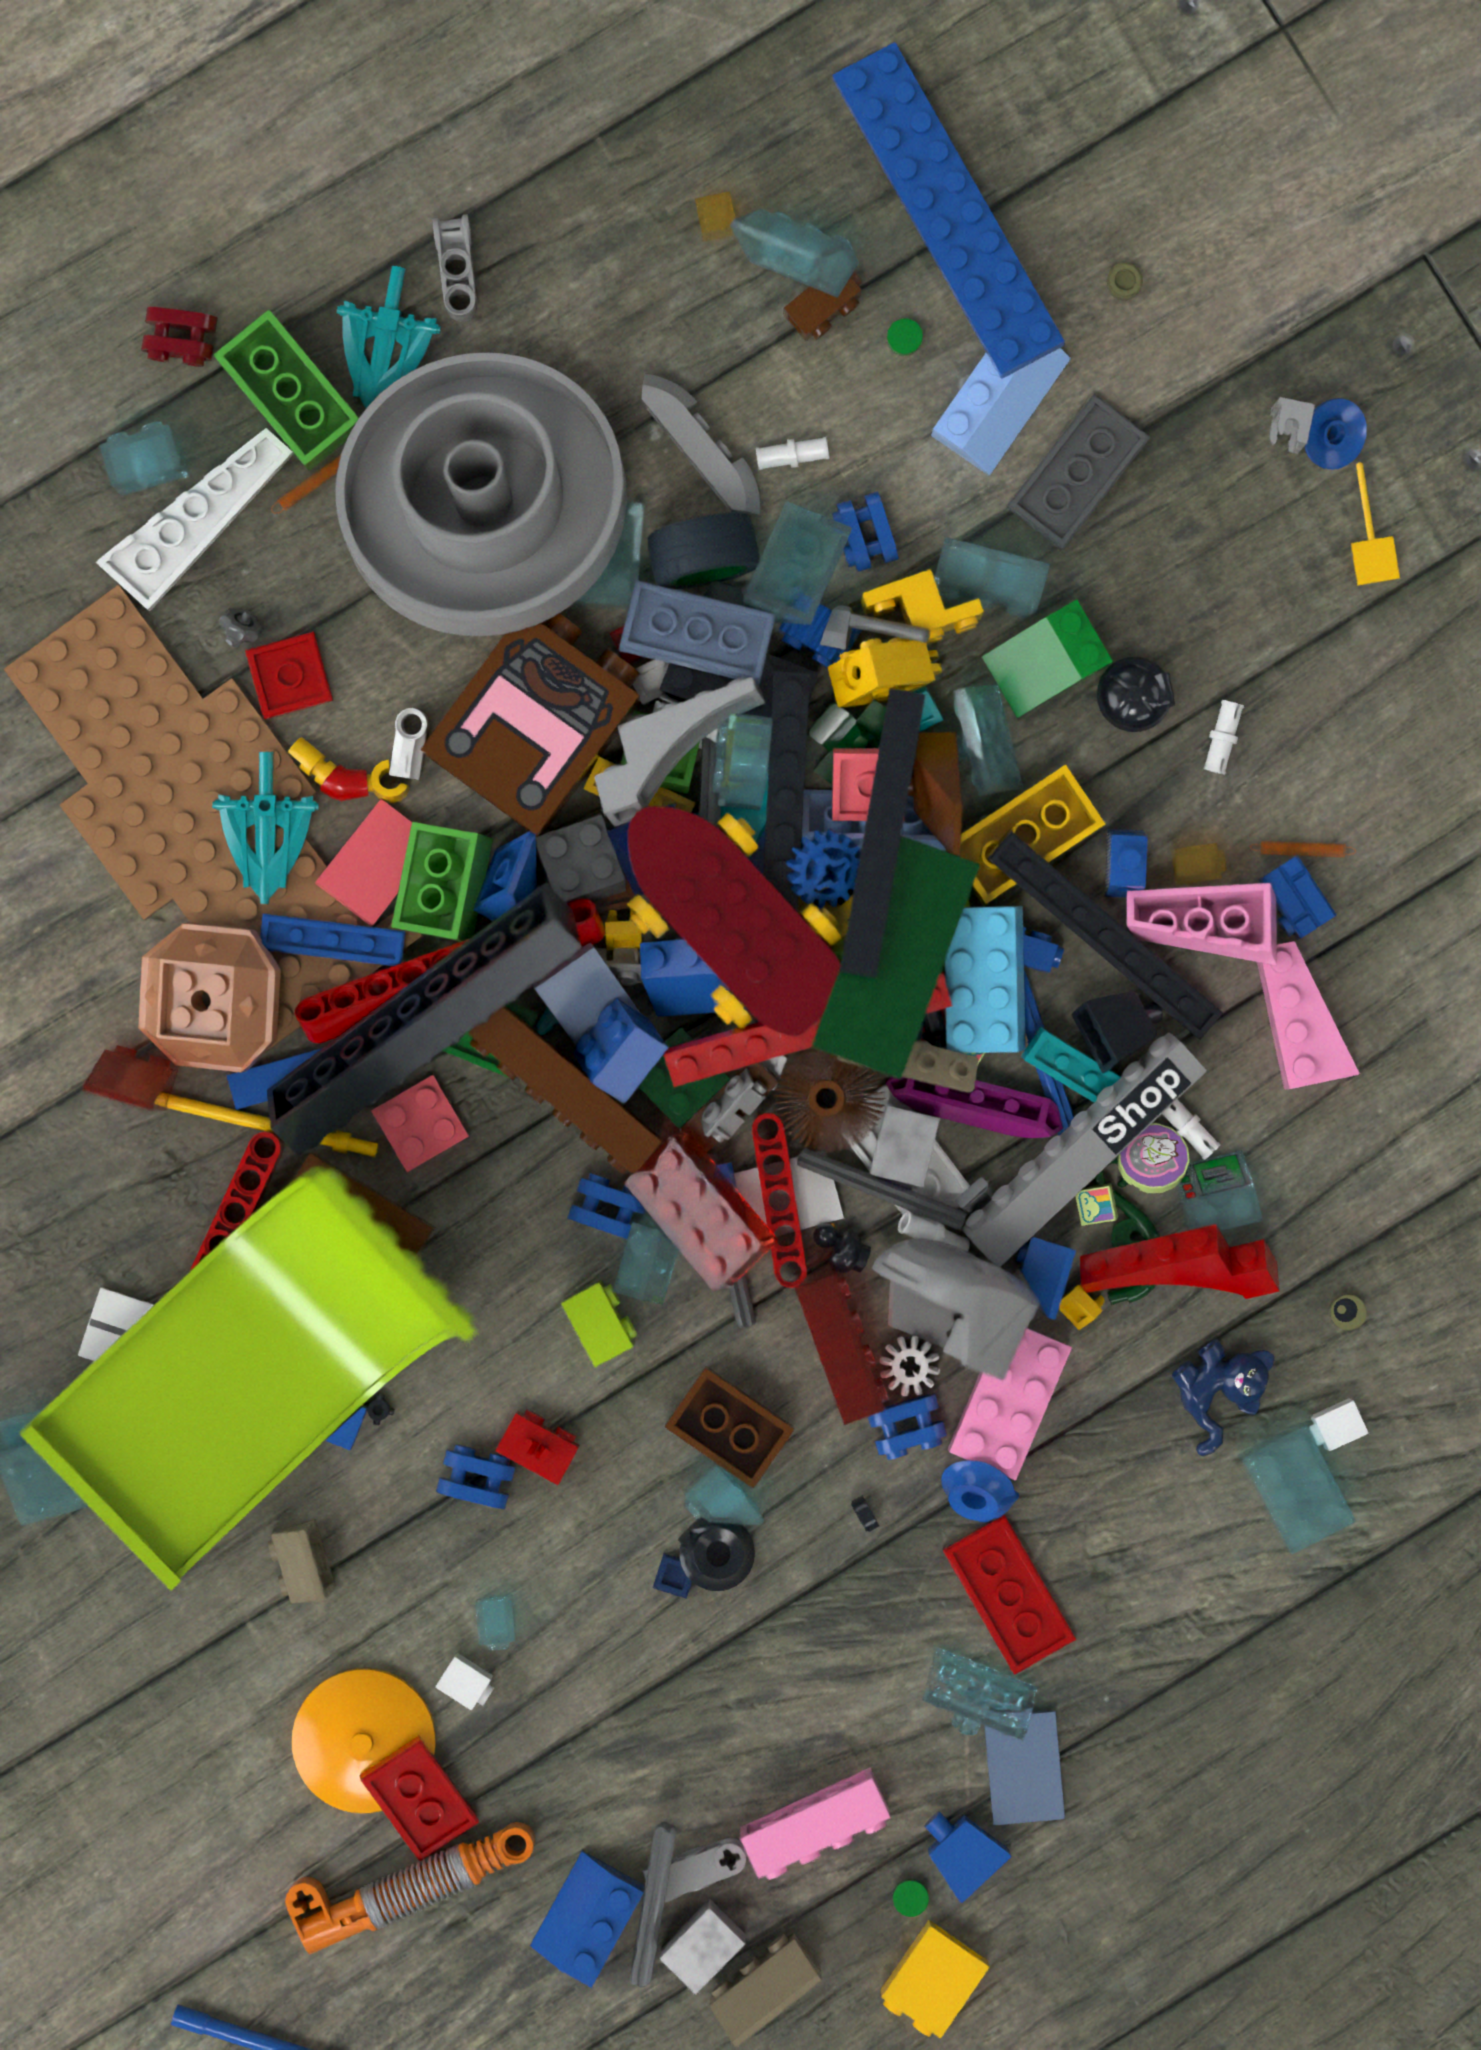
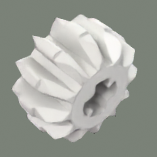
[879,1335,940,1396]

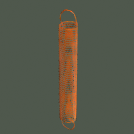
[271,453,342,514]
[1250,841,1356,858]

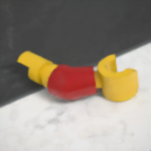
[288,737,410,803]

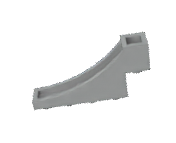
[594,677,765,826]

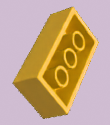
[946,764,1105,906]

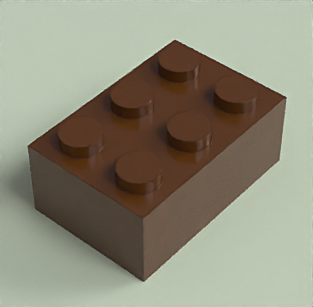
[665,1366,795,1489]

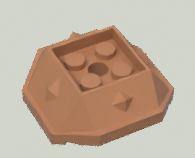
[138,922,281,1073]

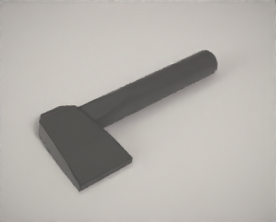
[820,605,930,651]

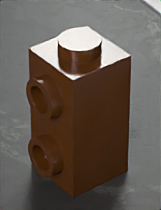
[783,262,862,341]

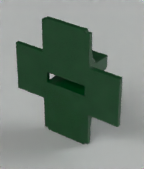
[808,699,886,785]

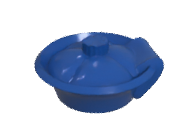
[941,1461,1020,1522]

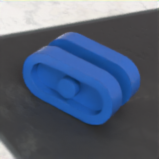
[832,491,899,572]
[567,1173,648,1241]
[866,1393,947,1460]
[436,1444,516,1509]

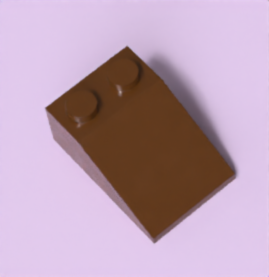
[908,732,962,857]

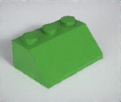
[391,822,493,942]

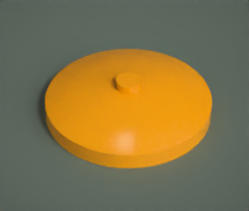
[292,1668,436,1813]

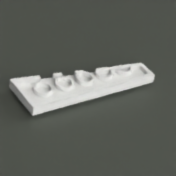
[96,428,294,611]

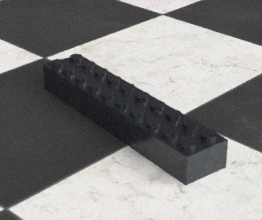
[266,883,582,1156]

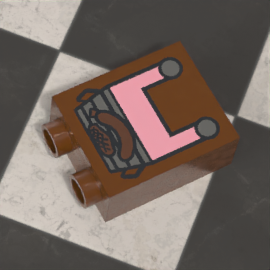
[420,613,641,837]

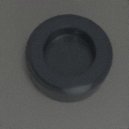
[851,1495,880,1532]

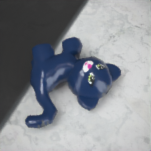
[1172,1339,1275,1457]

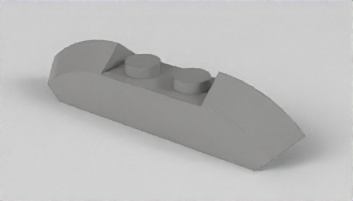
[641,374,760,515]

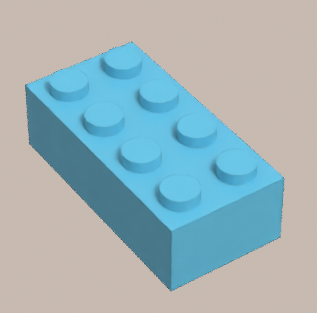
[945,906,1026,1053]

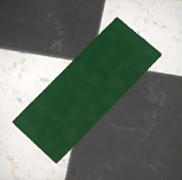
[812,835,979,1079]

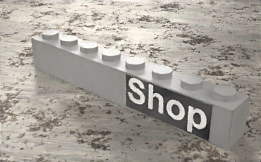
[961,1032,1207,1267]

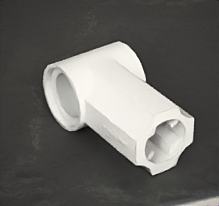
[389,708,430,780]

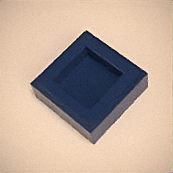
[653,1553,692,1599]

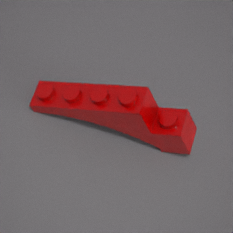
[1080,1224,1280,1299]

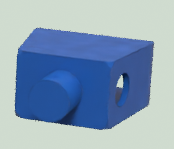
[924,1811,1012,1903]

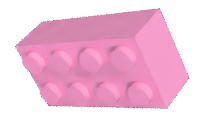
[948,1328,1072,1480]
[740,1767,890,1880]

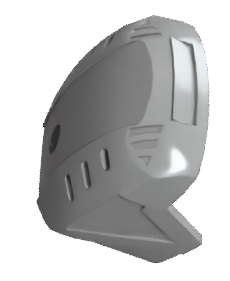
[872,1239,1039,1380]

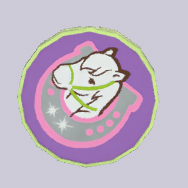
[1117,1123,1189,1193]

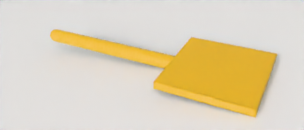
[1351,462,1400,586]

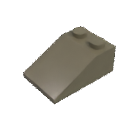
[268,1519,336,1604]

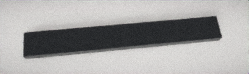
[840,688,926,979]
[986,830,1223,1040]

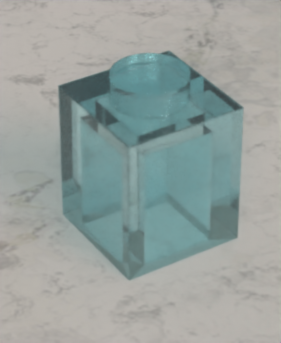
[475,1595,517,1650]

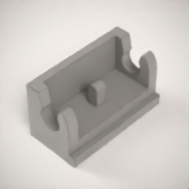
[1269,397,1315,454]

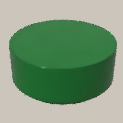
[887,318,923,356]
[893,1879,929,1917]

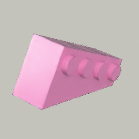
[1127,883,1277,965]
[1257,941,1360,1089]

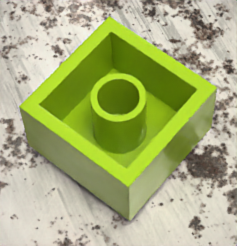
[561,1280,637,1367]

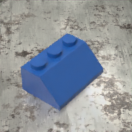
[640,939,747,1017]
[530,1850,645,1988]

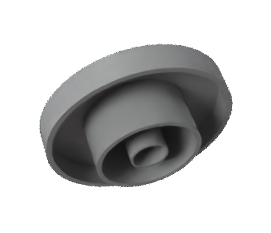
[335,353,627,636]

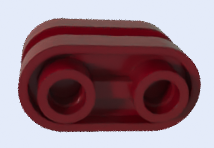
[141,307,218,367]

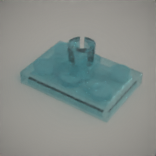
[953,685,1023,796]
[922,1647,1038,1740]

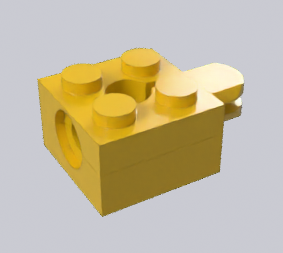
[828,637,942,708]

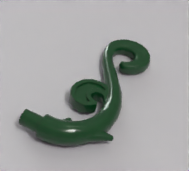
[1094,1157,1160,1305]

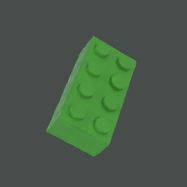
[214,310,359,471]

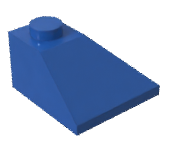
[473,831,537,921]
[1016,1237,1076,1320]

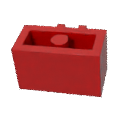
[495,1409,580,1485]

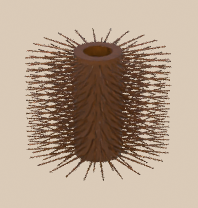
[773,1047,886,1152]

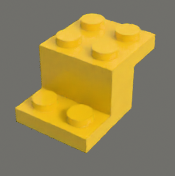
[861,569,984,645]

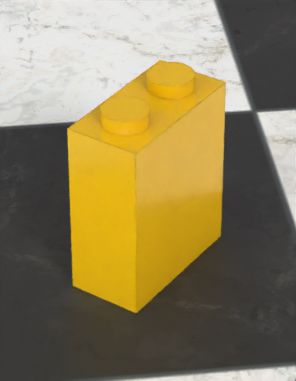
[880,1920,990,2038]

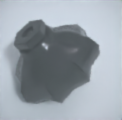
[219,608,263,647]

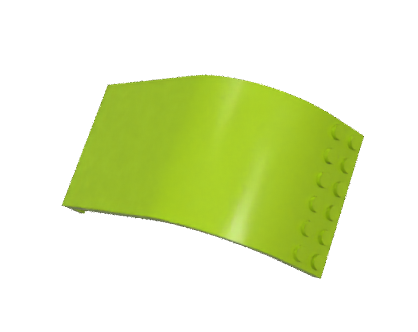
[19,1167,477,1591]

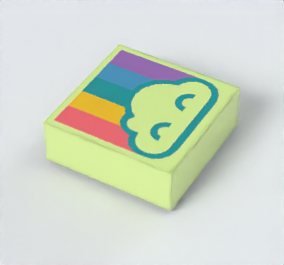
[1075,1183,1118,1226]

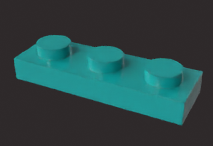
[1021,1026,1122,1102]

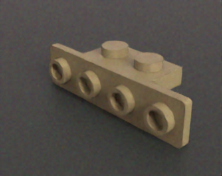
[837,1040,978,1093]

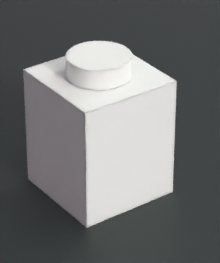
[1309,1398,1369,1451]
[435,1653,494,1711]

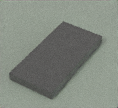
[1006,393,1150,551]

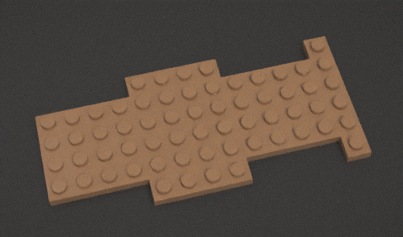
[4,584,423,1055]

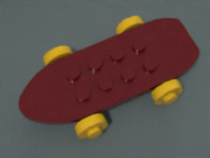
[627,806,842,1037]

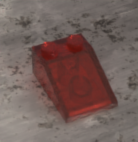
[82,1045,178,1111]

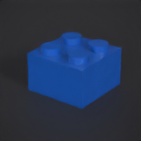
[573,998,668,1104]

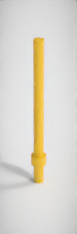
[167,1094,379,1157]

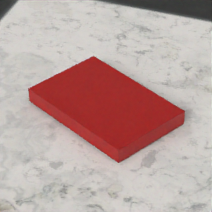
[359,1736,479,1862]

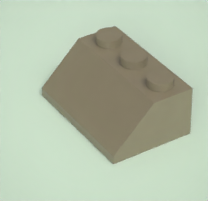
[709,1933,822,2048]

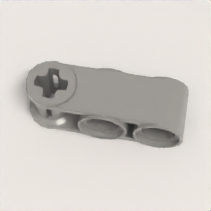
[432,214,478,322]
[642,1837,747,1903]

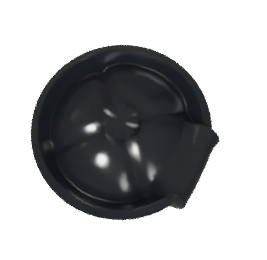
[1097,657,1175,732]
[678,1515,755,1591]

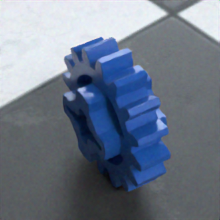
[786,829,860,908]

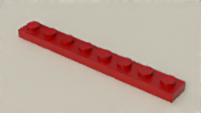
[664,970,952,1087]

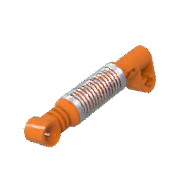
[285,1822,535,1955]

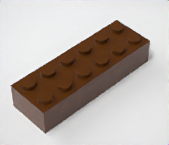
[468,1004,662,1175]

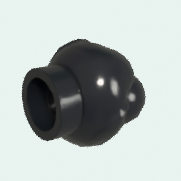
[813,1223,871,1274]

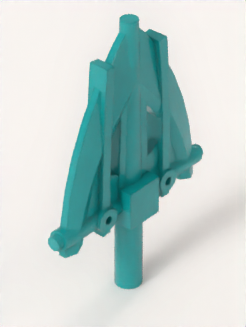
[336,266,441,408]
[212,752,319,904]

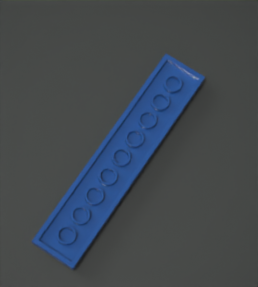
[832,42,1065,379]

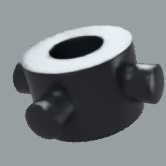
[364,1394,395,1425]

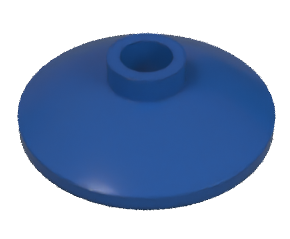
[1304,398,1367,470]

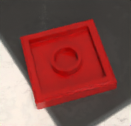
[245,631,334,720]

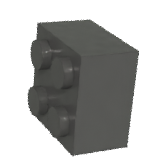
[536,815,626,904]

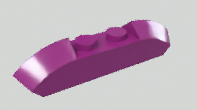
[886,1076,1063,1138]

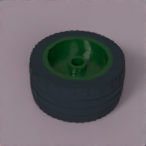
[647,513,760,589]

